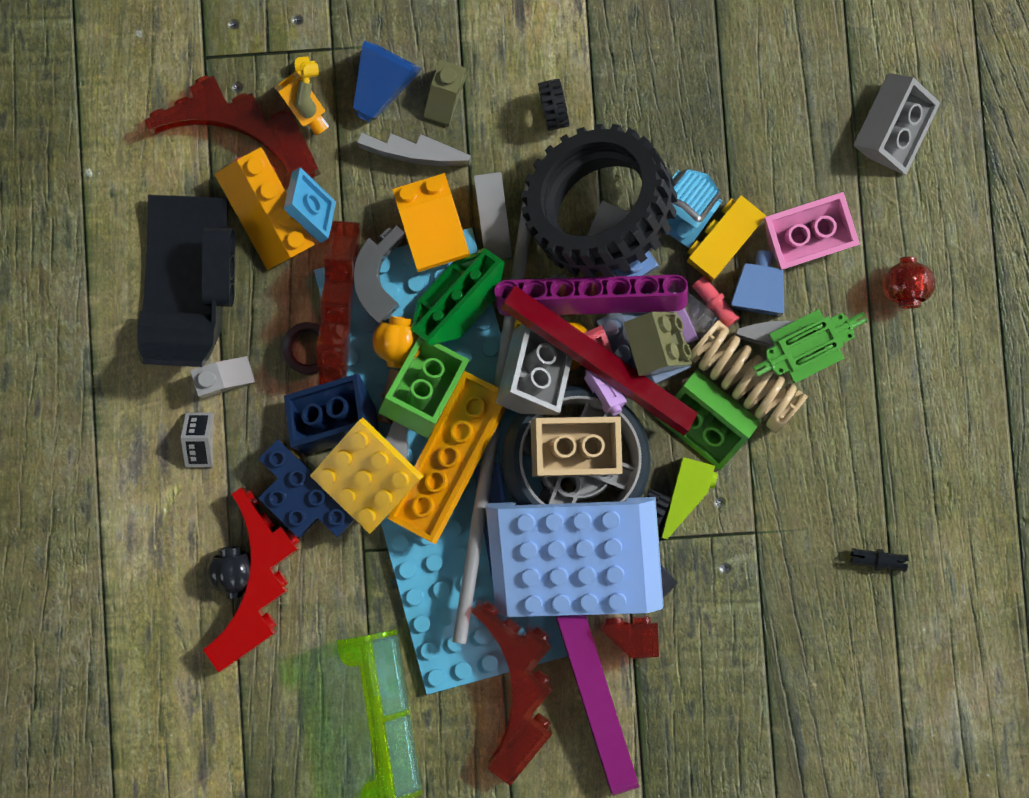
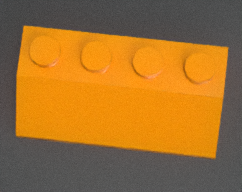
[214,147,315,270]

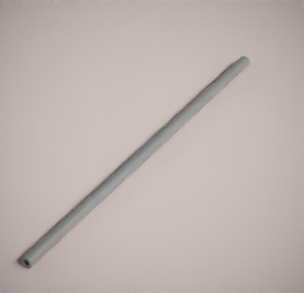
[452,184,531,644]

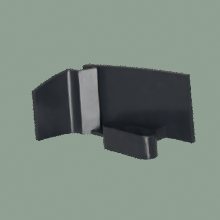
[137,194,235,367]

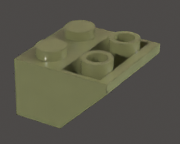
[623,312,692,376]

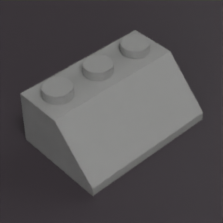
[853,73,940,175]
[496,324,572,415]

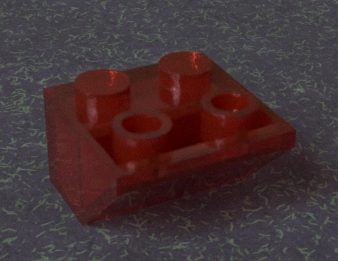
[599,616,659,658]

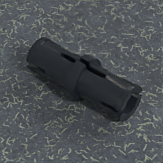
[850,548,909,572]

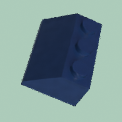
[284,374,379,455]

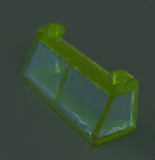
[337,629,423,798]

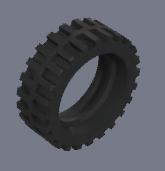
[521,124,678,278]

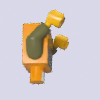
[274,56,329,135]

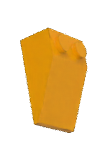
[392,173,470,272]

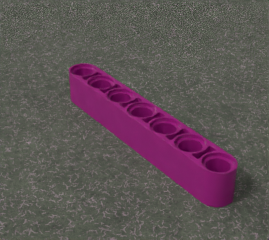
[494,275,688,316]
[555,615,639,796]

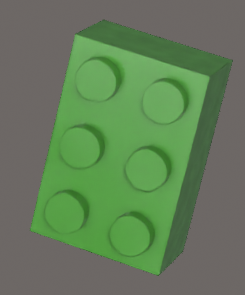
[378,337,469,439]

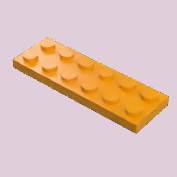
[387,371,507,544]

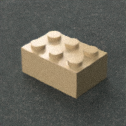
[531,417,622,477]

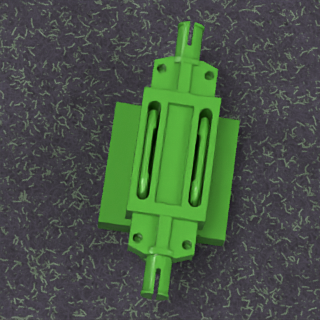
[752,309,868,384]

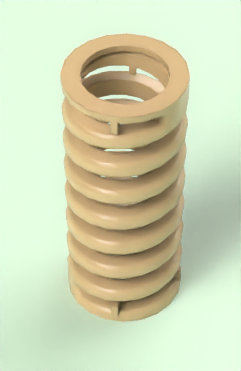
[690,320,808,434]

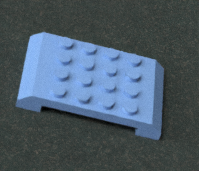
[486,497,663,617]

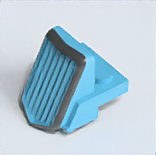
[668,169,722,248]

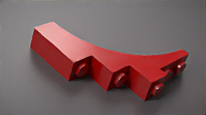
[203,488,300,673]

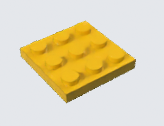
[310,418,424,534]

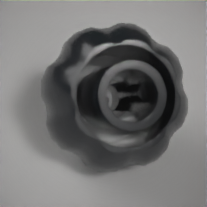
[206,546,251,599]

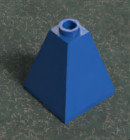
[353,41,422,122]

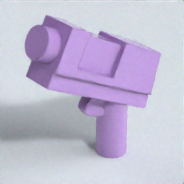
[584,369,627,416]

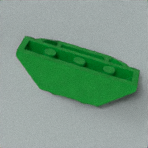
[411,248,505,345]

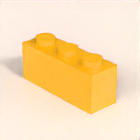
[687,195,766,282]

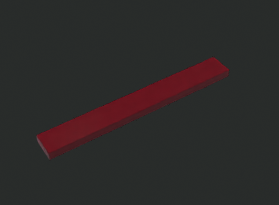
[500,286,697,436]

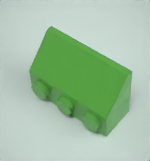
[657,370,761,471]

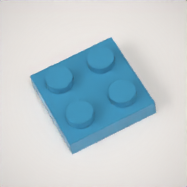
[284,167,336,243]

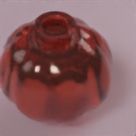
[882,257,936,309]

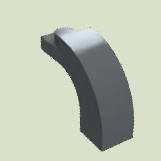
[354,225,406,324]

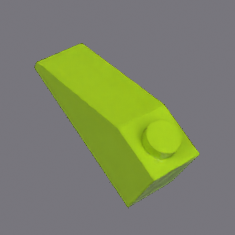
[660,457,718,539]

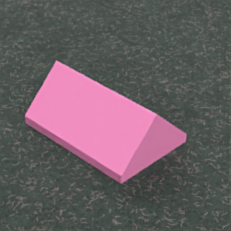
[764,192,860,270]

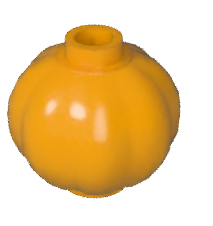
[372,316,421,368]

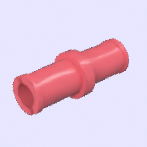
[692,276,740,327]

